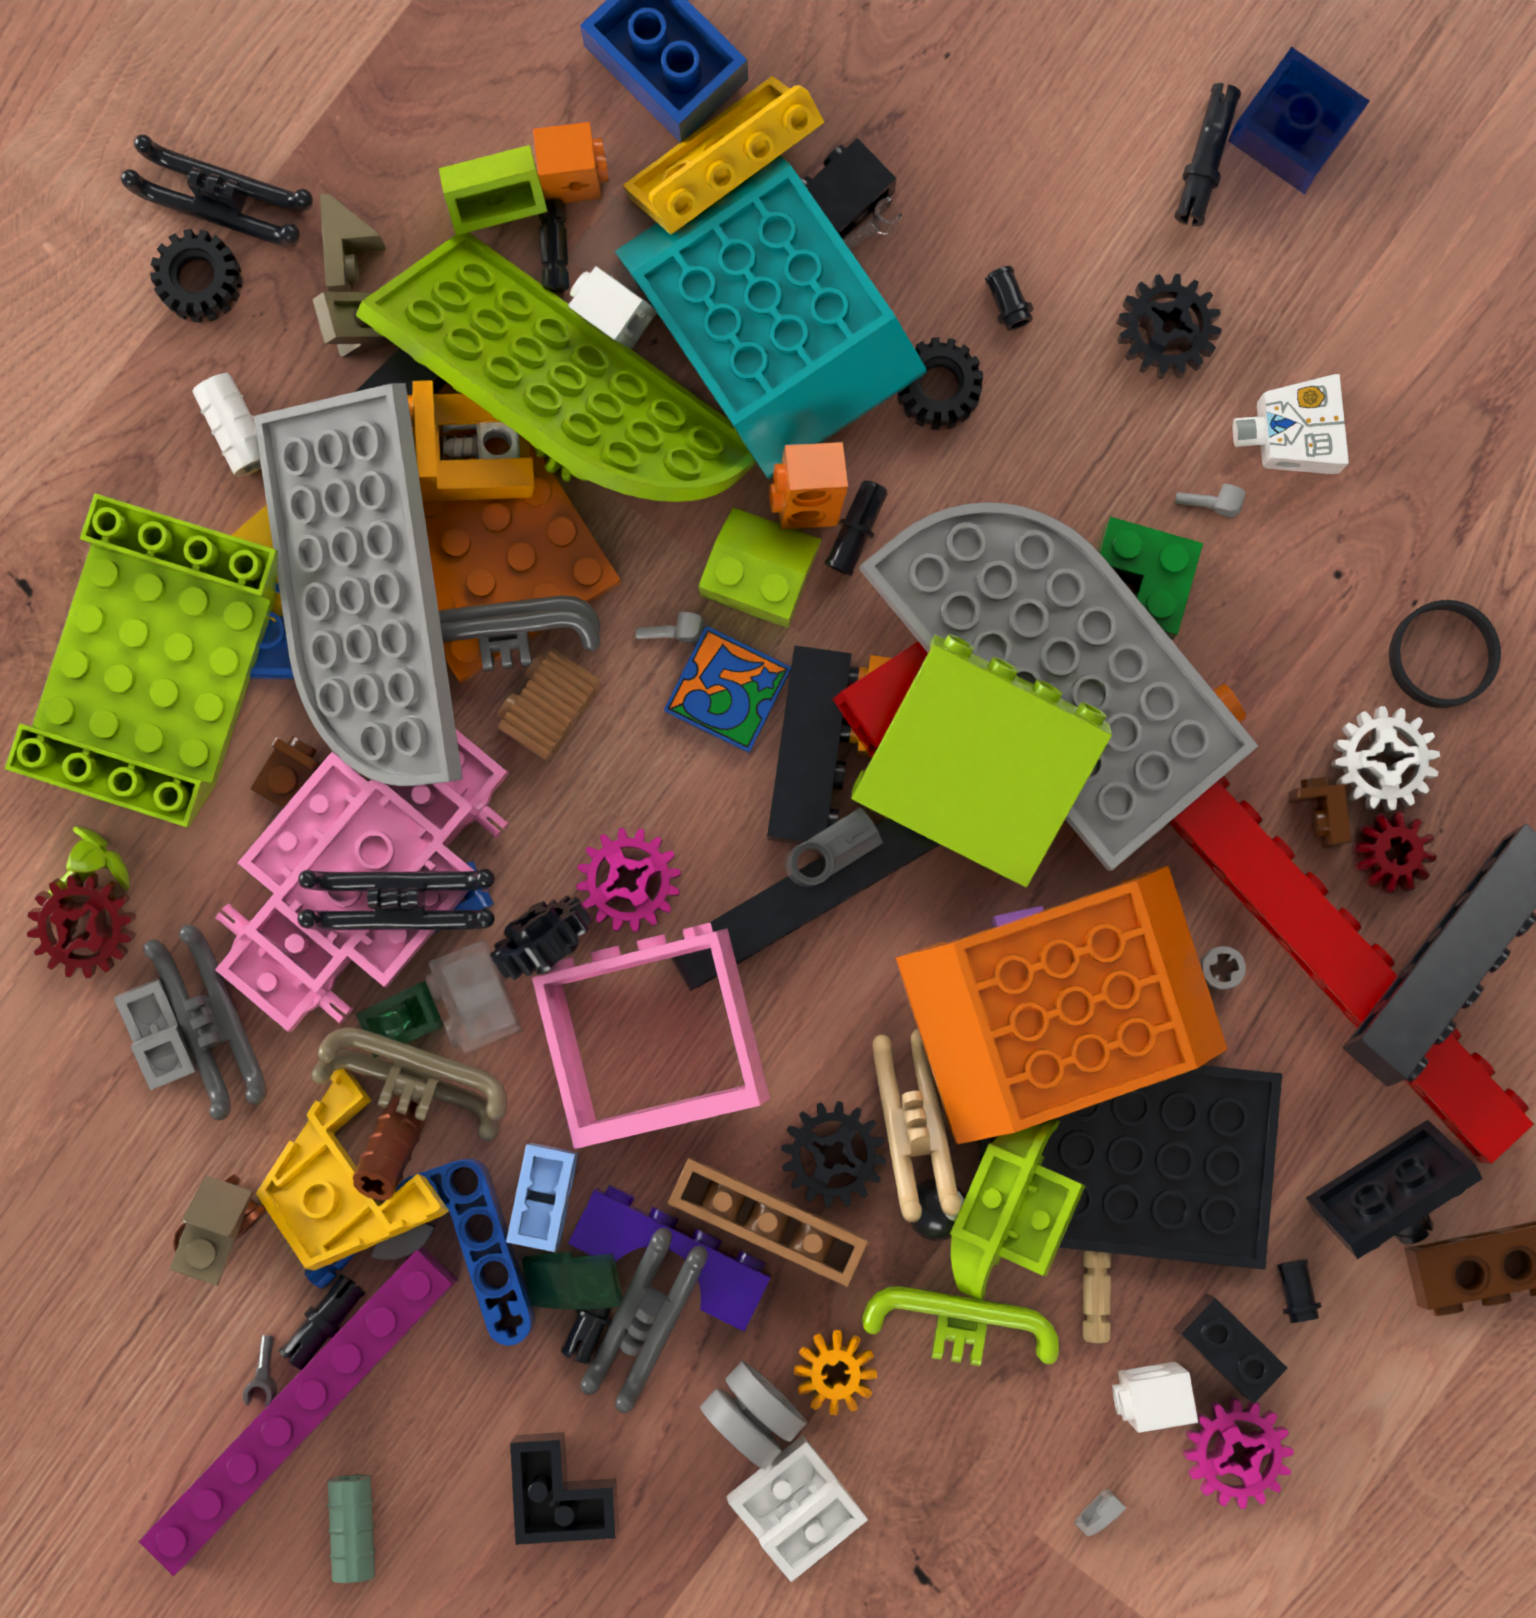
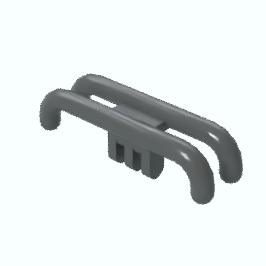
[438,595,601,672]
[143,924,267,1120]
[580,1228,708,1413]

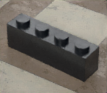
[801,138,896,240]
[767,645,859,844]

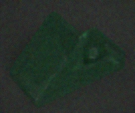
[356,981,445,1058]

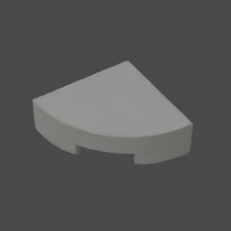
[372,1223,436,1260]
[1074,1488,1126,1537]

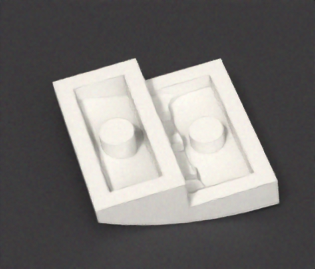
[726,1435,868,1582]

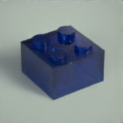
[1228,47,1370,194]

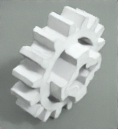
[1331,706,1440,812]

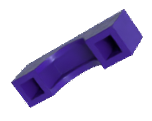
[568,1185,771,1332]

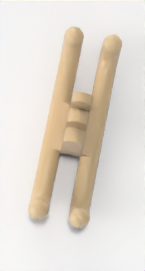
[872,1029,961,1222]

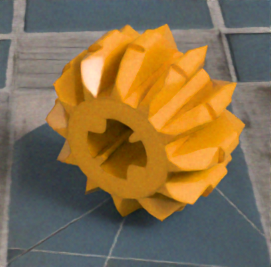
[794,1329,877,1415]

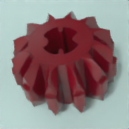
[1352,811,1437,894]

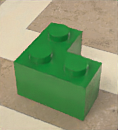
[1097,516,1203,640]

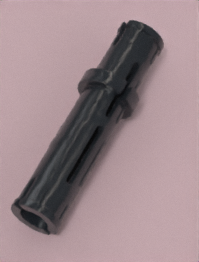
[1174,83,1241,227]

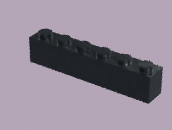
[1342,824,1536,1087]

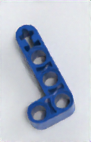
[396,1158,535,1346]

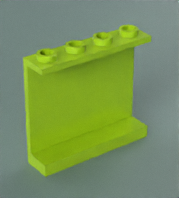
[851,634,1112,888]

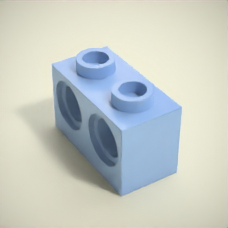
[506,1143,579,1252]

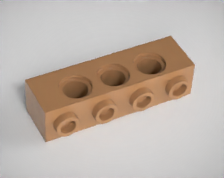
[667,1156,868,1287]

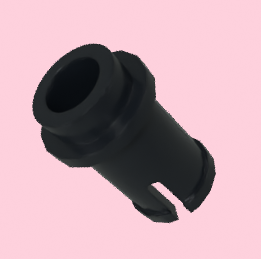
[984,266,1034,331]
[1277,1259,1322,1323]
[561,1297,612,1364]

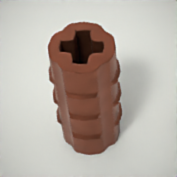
[353,1097,426,1201]

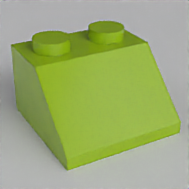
[698,507,822,629]

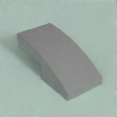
[114,977,197,1090]

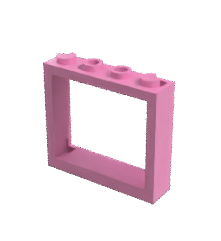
[532,922,770,1149]

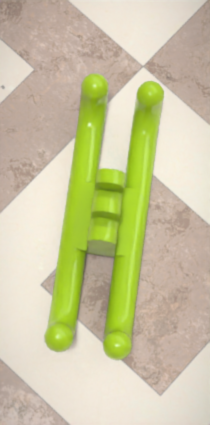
[862,1286,1059,1366]

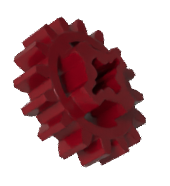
[27,872,136,979]

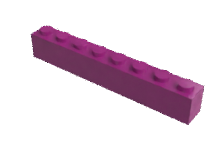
[138,1246,459,1576]

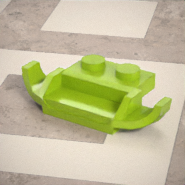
[950,1119,1085,1301]

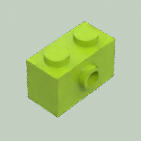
[439,145,548,235]

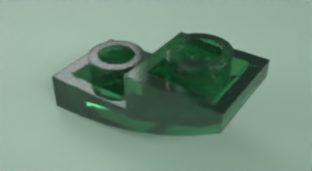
[522,1251,623,1309]

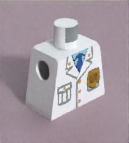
[1232,374,1349,474]

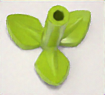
[48,826,130,900]

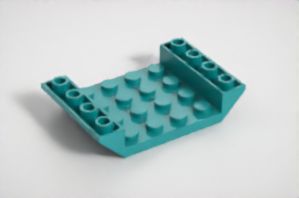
[614,155,927,479]

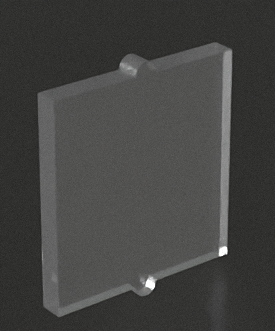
[568,194,657,294]

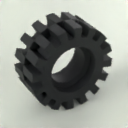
[150,229,243,323]
[897,337,983,430]

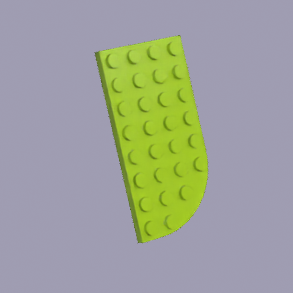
[356,232,757,502]

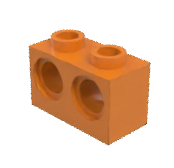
[769,442,848,529]

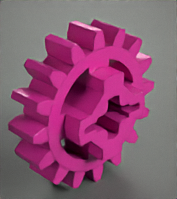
[576,827,681,933]
[1183,1397,1294,1509]

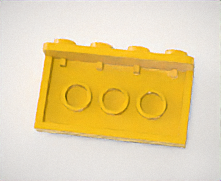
[622,76,825,234]

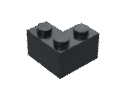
[510,1432,619,1545]

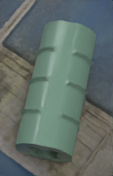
[327,1474,376,1583]

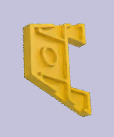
[256,1068,449,1271]

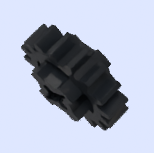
[1117,273,1222,379]
[490,896,592,980]
[781,1101,886,1208]

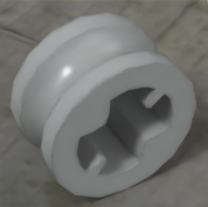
[1200,946,1246,990]

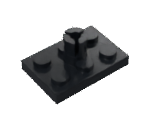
[1306,1120,1483,1260]

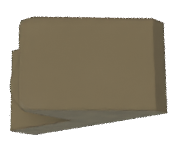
[320,193,386,292]
[312,292,394,357]
[169,1175,253,1286]

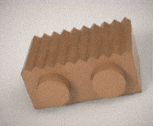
[497,648,603,764]

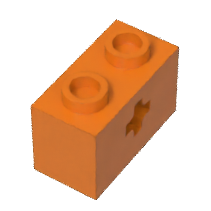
[533,122,609,204]

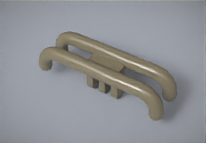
[311,1027,507,1141]

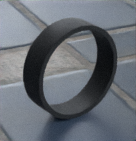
[1389,600,1501,708]

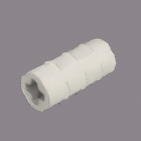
[192,373,261,477]

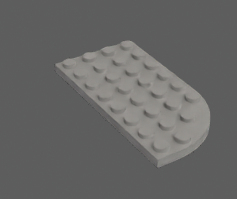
[254,383,463,786]
[858,502,1258,871]

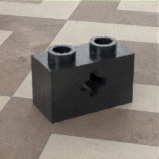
[1173,1293,1288,1404]

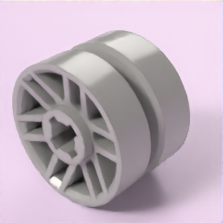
[700,1360,807,1470]

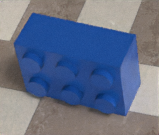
[580,0,748,143]

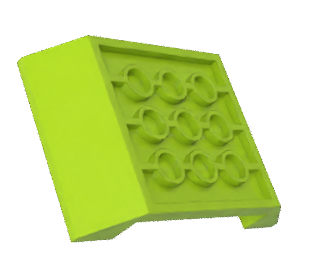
[4,493,278,828]

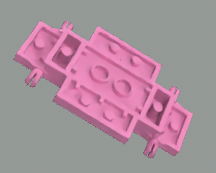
[215,729,509,1032]

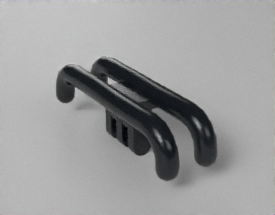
[121,134,313,247]
[297,869,495,930]

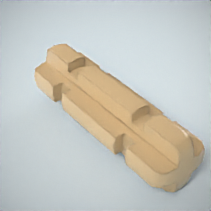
[1083,1250,1111,1343]

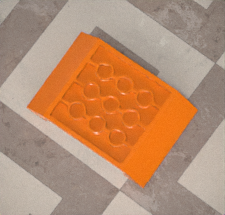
[895,865,1228,1144]

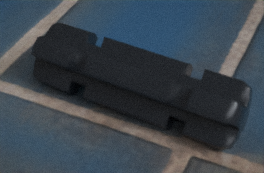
[539,199,569,293]

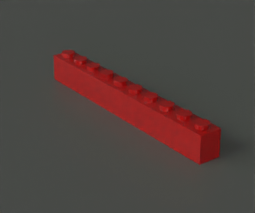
[1168,776,1534,1164]

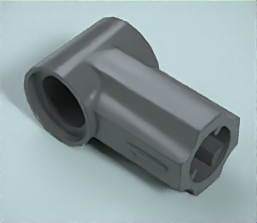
[785,807,883,887]

